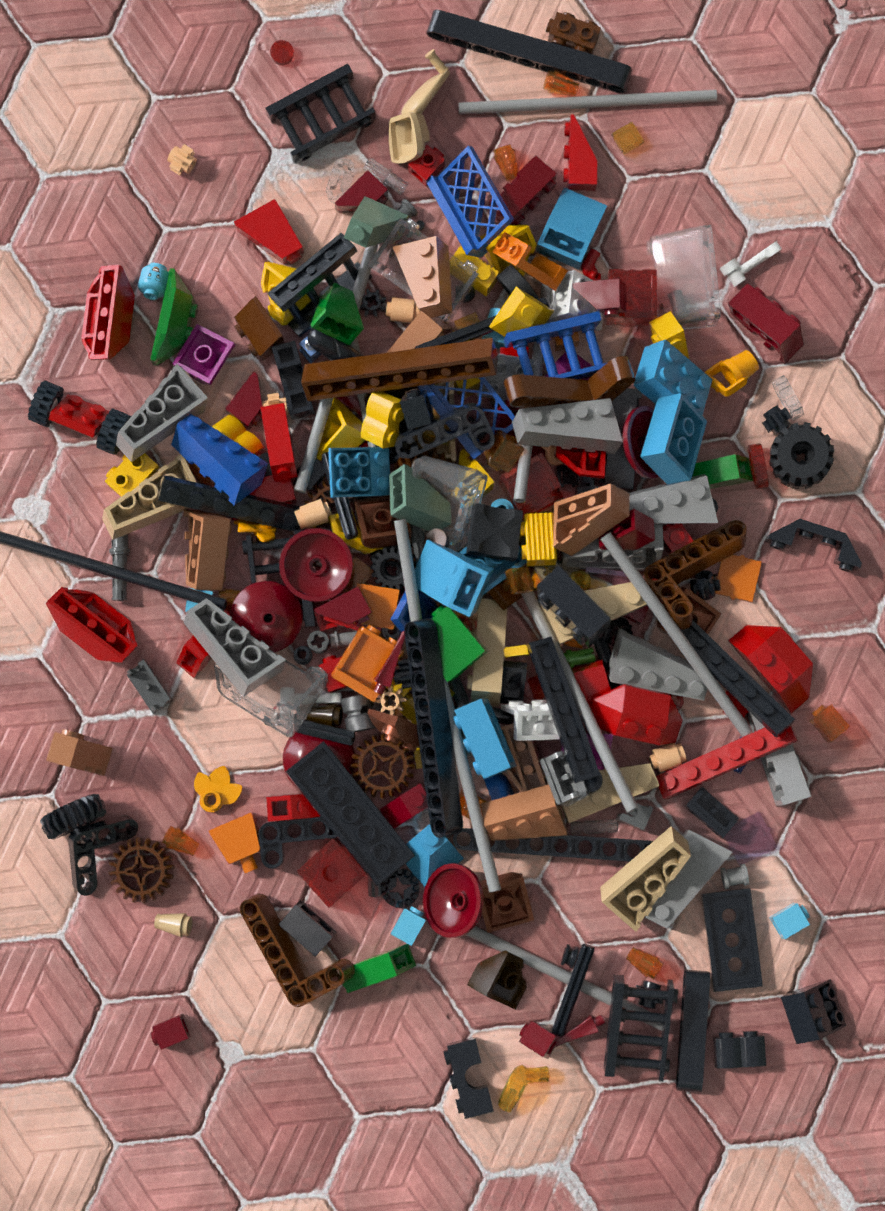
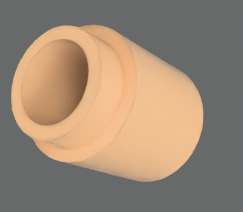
[386,297,420,323]
[294,499,332,529]
[649,743,687,773]

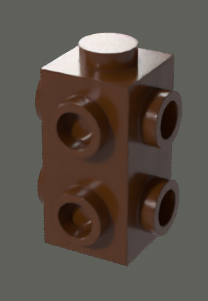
[546,12,601,54]

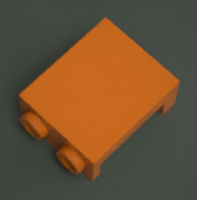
[492,232,568,291]
[331,624,404,702]

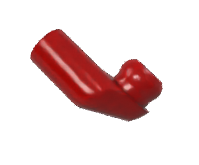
[581,248,601,281]

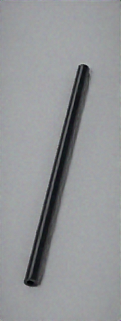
[0,531,228,611]

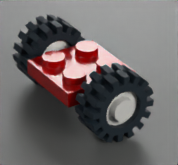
[28,380,131,455]

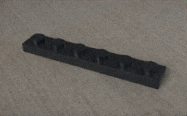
[158,475,300,531]
[681,620,795,738]
[527,636,600,784]

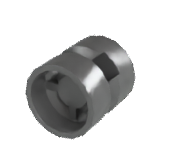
[341,695,376,732]

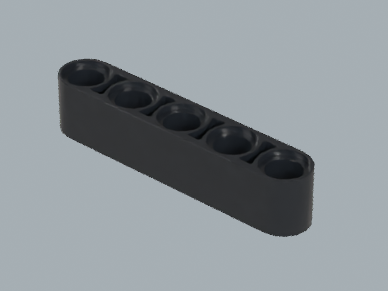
[676,969,710,1093]

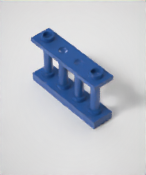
[503,311,607,379]

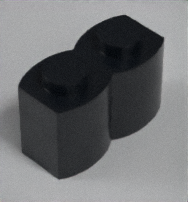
[713,1031,766,1069]

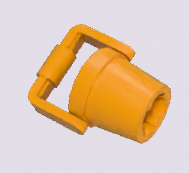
[705,350,759,397]

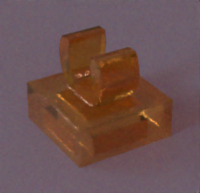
[502,567,535,594]

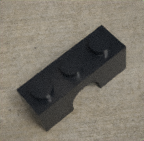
[272,340,315,420]
[443,1037,494,1119]

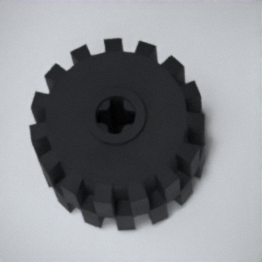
[769,422,835,489]

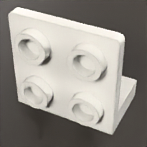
[549,270,603,331]
[501,700,559,741]

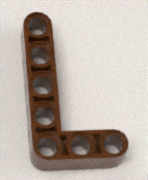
[504,356,635,408]
[644,520,747,630]
[240,893,355,1007]

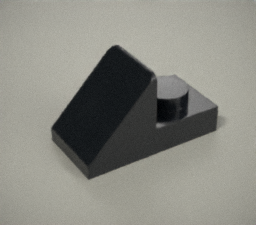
[500,661,527,704]

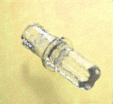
[364,158,409,196]

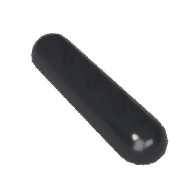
[308,328,364,360]

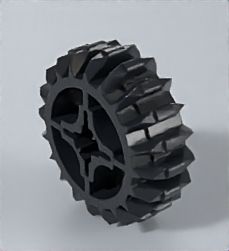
[40,794,107,840]

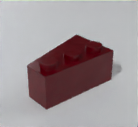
[728,283,804,365]

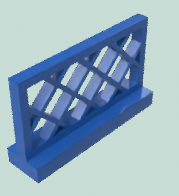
[426,145,514,258]
[417,377,515,459]

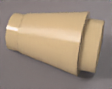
[154,913,192,938]

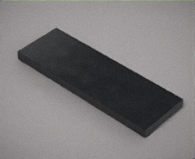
[285,741,415,887]

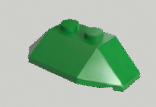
[150,268,198,366]

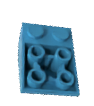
[536,187,607,270]
[328,447,390,498]
[414,539,494,617]

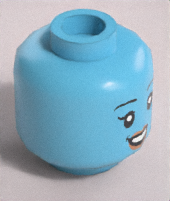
[138,263,169,300]

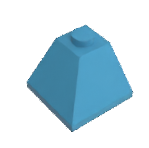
[406,824,464,887]

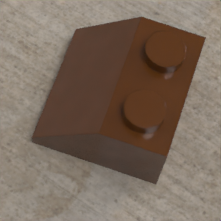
[234,296,285,361]

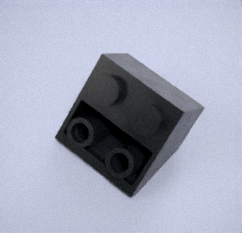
[781,979,846,1044]

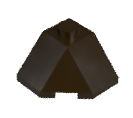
[467,950,527,1010]

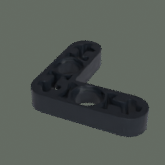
[68,815,138,896]

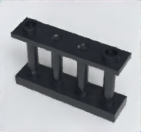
[265,63,376,163]
[267,233,372,337]
[242,528,315,627]
[603,974,678,1082]

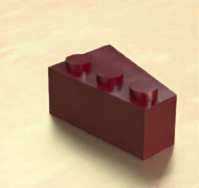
[488,155,557,226]

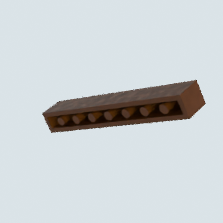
[301,338,498,401]

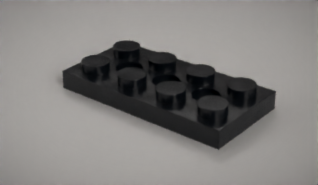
[701,888,763,992]

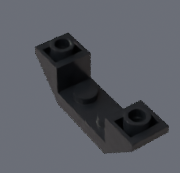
[765,519,862,573]

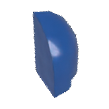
[484,773,514,801]

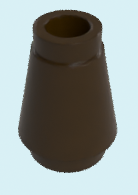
[306,704,343,727]

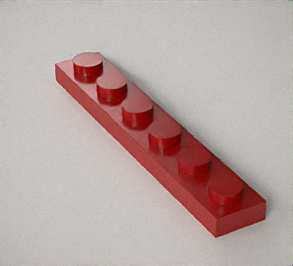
[656,726,798,800]

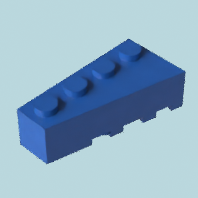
[171,414,268,505]

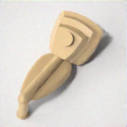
[389,49,450,163]

